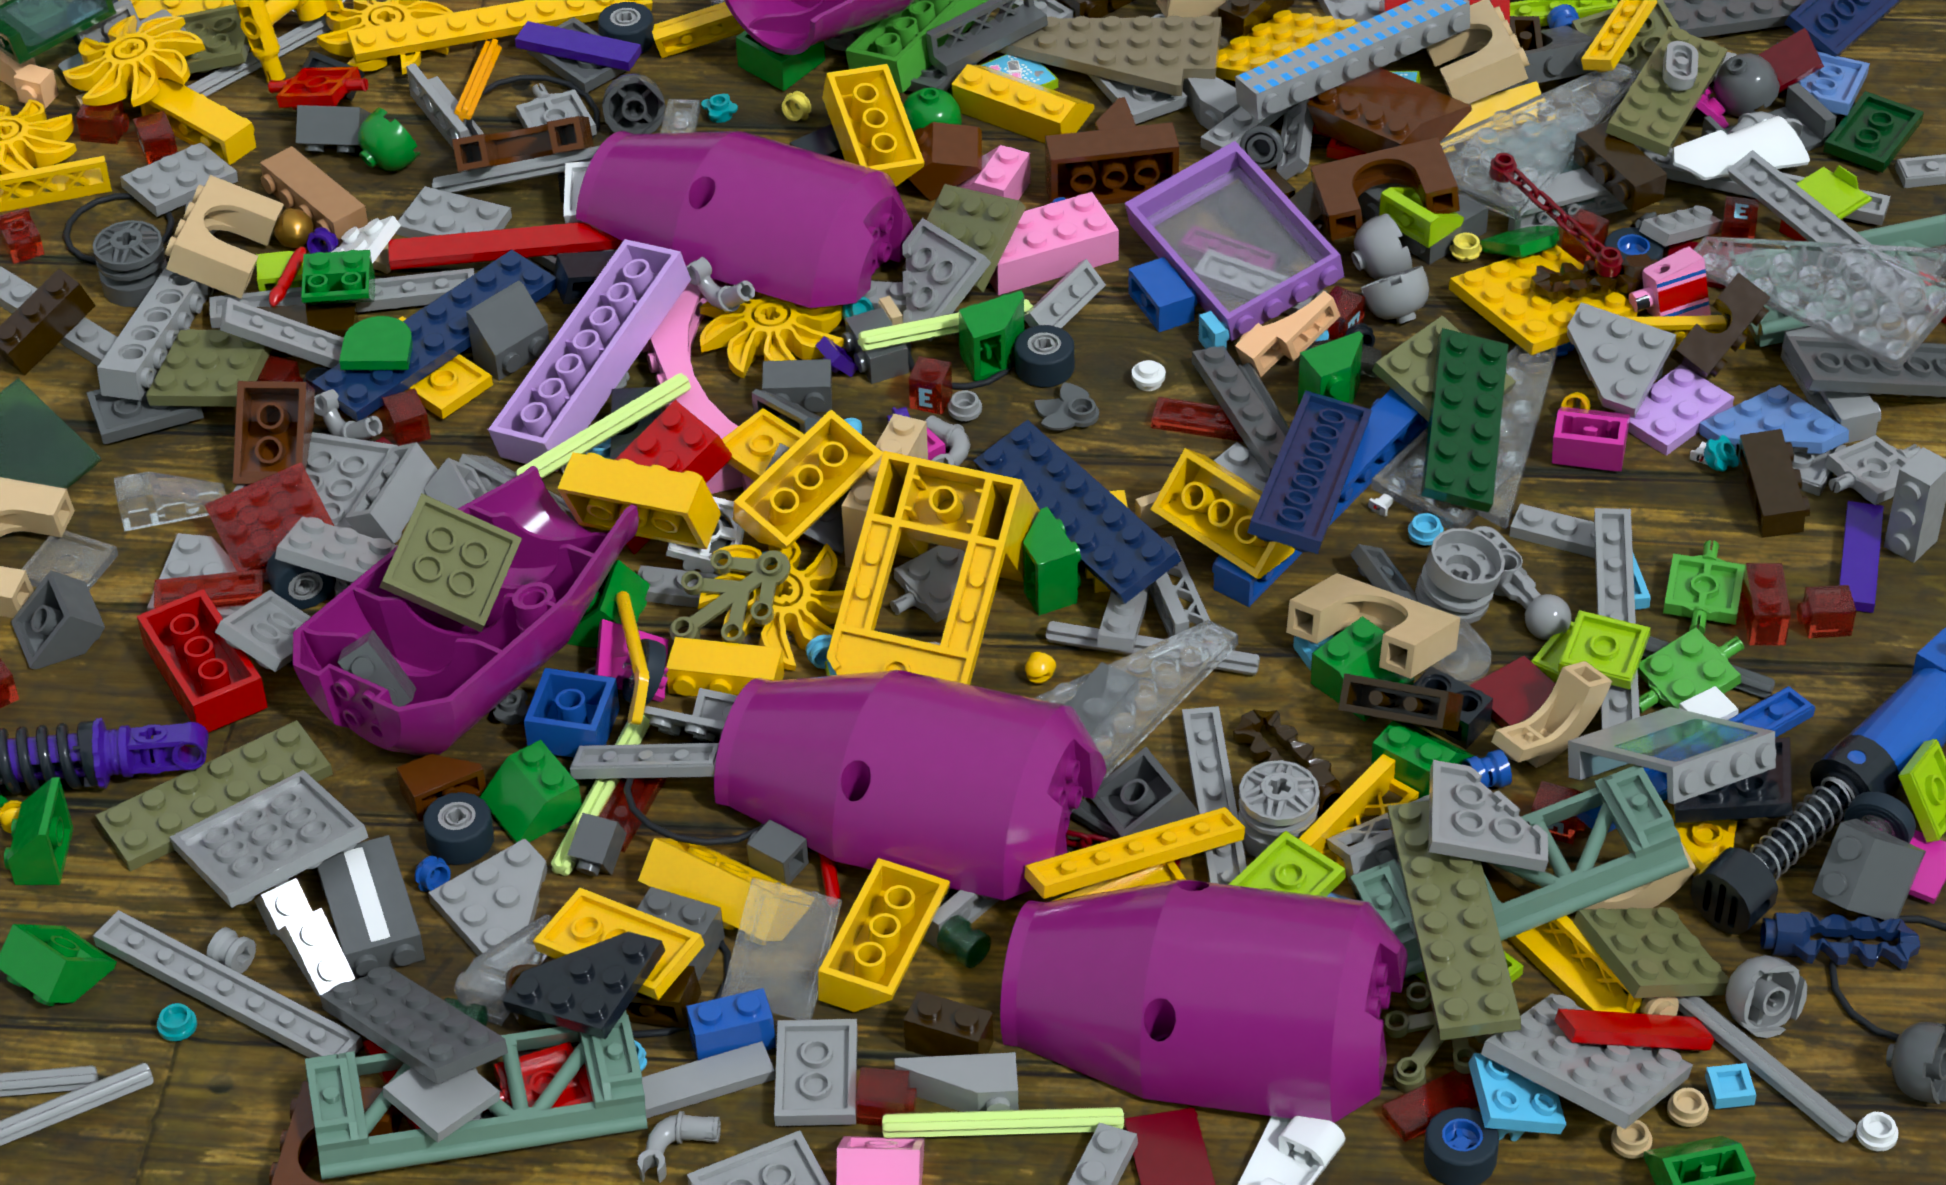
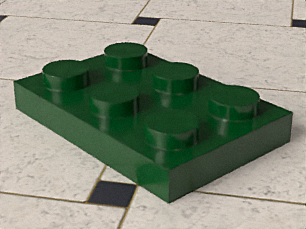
[1823,91,1924,173]

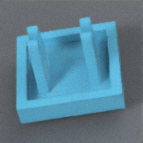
[1468,1053,1566,1141]

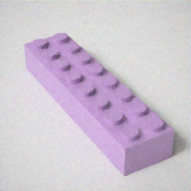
[488,239,691,472]

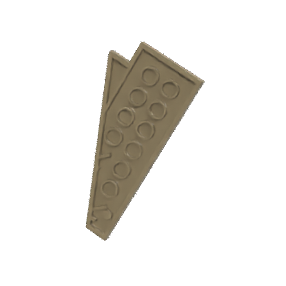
[986,15,1222,96]

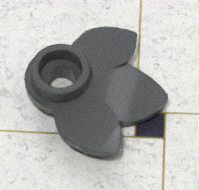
[1034,382,1099,430]

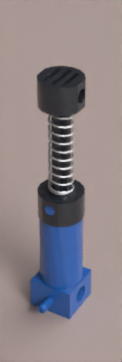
[1690,627,1946,935]

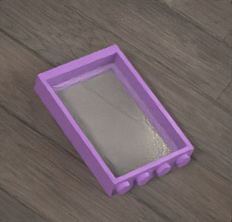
[1125,141,1344,341]

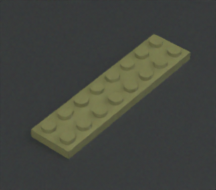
[1388,800,1521,1040]

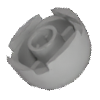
[1351,213,1412,280]
[1361,266,1430,324]
[1725,955,1807,1038]

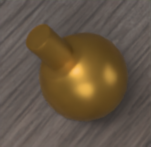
[274,208,313,248]

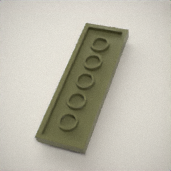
[1605,26,1728,157]
[95,720,333,872]

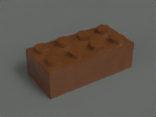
[1045,122,1180,205]

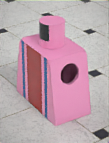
[1629,247,1711,317]

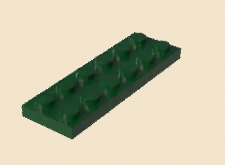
[1421,328,1508,513]

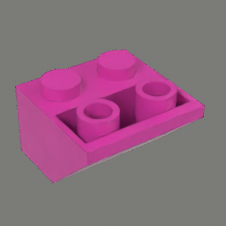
[1552,406,1630,472]

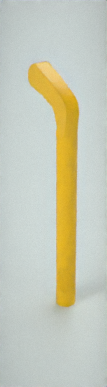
[616,591,649,725]

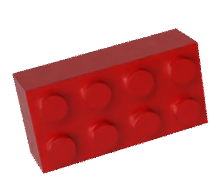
[606,400,732,555]
[137,589,268,733]

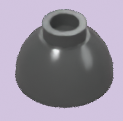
[1240,125,1284,170]

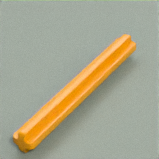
[454,38,502,122]

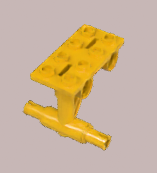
[234,0,344,83]

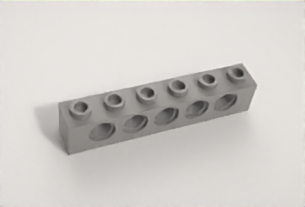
[97,266,215,400]

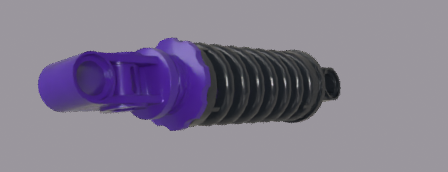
[0,718,209,795]

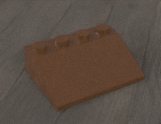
[1307,68,1472,153]

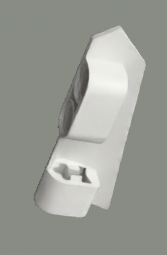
[1672,116,1810,180]
[1238,1116,1345,1185]

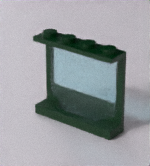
[0,0,116,64]

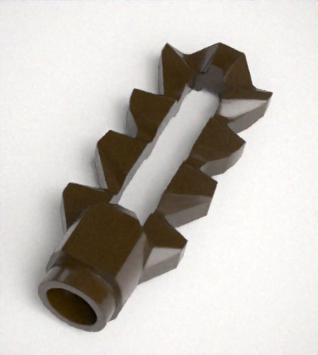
[1530,254,1658,301]
[1233,709,1344,814]

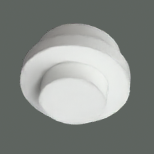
[1132,360,1166,391]
[1856,1112,1899,1151]

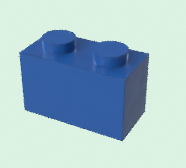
[1128,257,1197,332]
[686,988,776,1061]

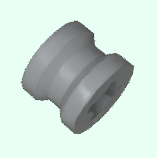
[207,927,256,974]

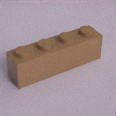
[260,146,368,247]

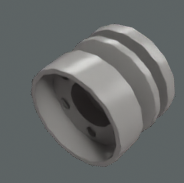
[1415,528,1505,625]
[1238,760,1320,858]

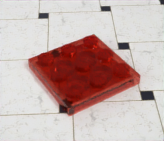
[204,462,334,583]

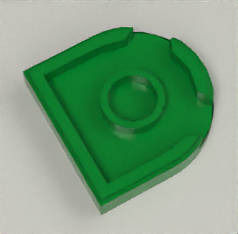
[1480,226,1560,258]
[339,316,413,370]

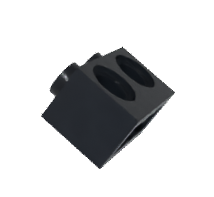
[1413,666,1493,750]

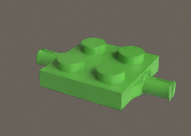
[1663,540,1745,634]
[1638,627,1744,714]

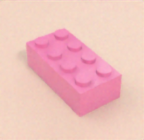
[989,192,1119,295]

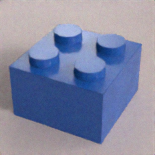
[524,668,620,758]

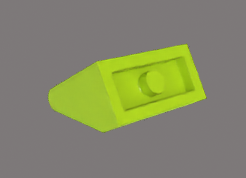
[1379,187,1464,248]

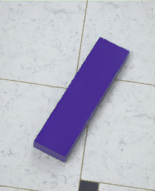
[515,21,642,71]
[1837,501,1884,613]

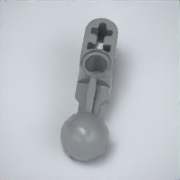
[1473,526,1571,640]

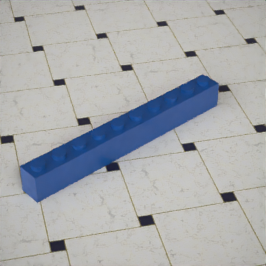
[1212,388,1429,607]

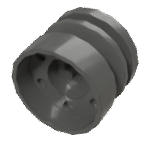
[92,220,167,307]

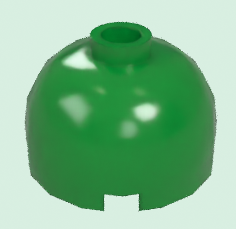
[903,88,962,132]
[358,107,421,172]

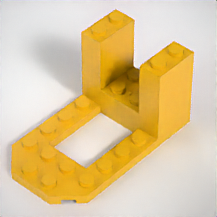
[826,451,1040,685]

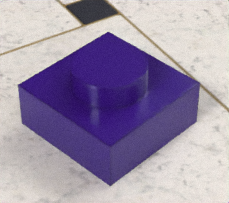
[815,336,858,377]

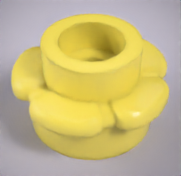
[782,91,812,121]
[1449,232,1482,262]

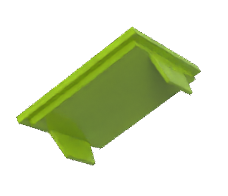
[1796,165,1872,219]

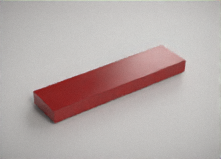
[1554,1008,1715,1051]

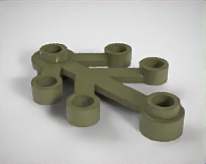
[669,550,791,644]
[1385,982,1495,1094]

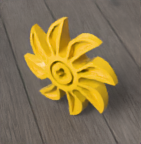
[317,0,454,75]
[63,15,206,107]
[0,99,77,182]
[700,292,844,378]
[698,542,845,671]

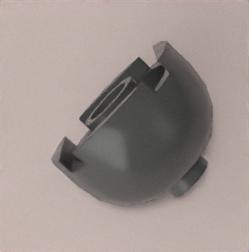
[1713,53,1780,117]
[602,73,665,134]
[1886,1022,1946,1104]

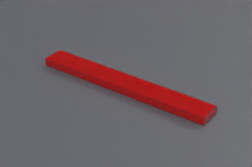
[388,222,623,270]

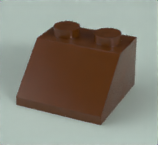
[908,122,982,201]

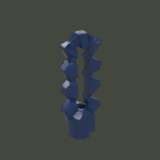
[1760,912,1920,969]

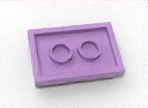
[1614,364,1734,456]

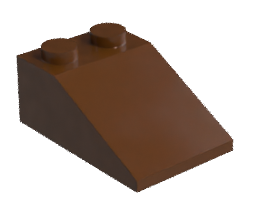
[233,381,315,486]

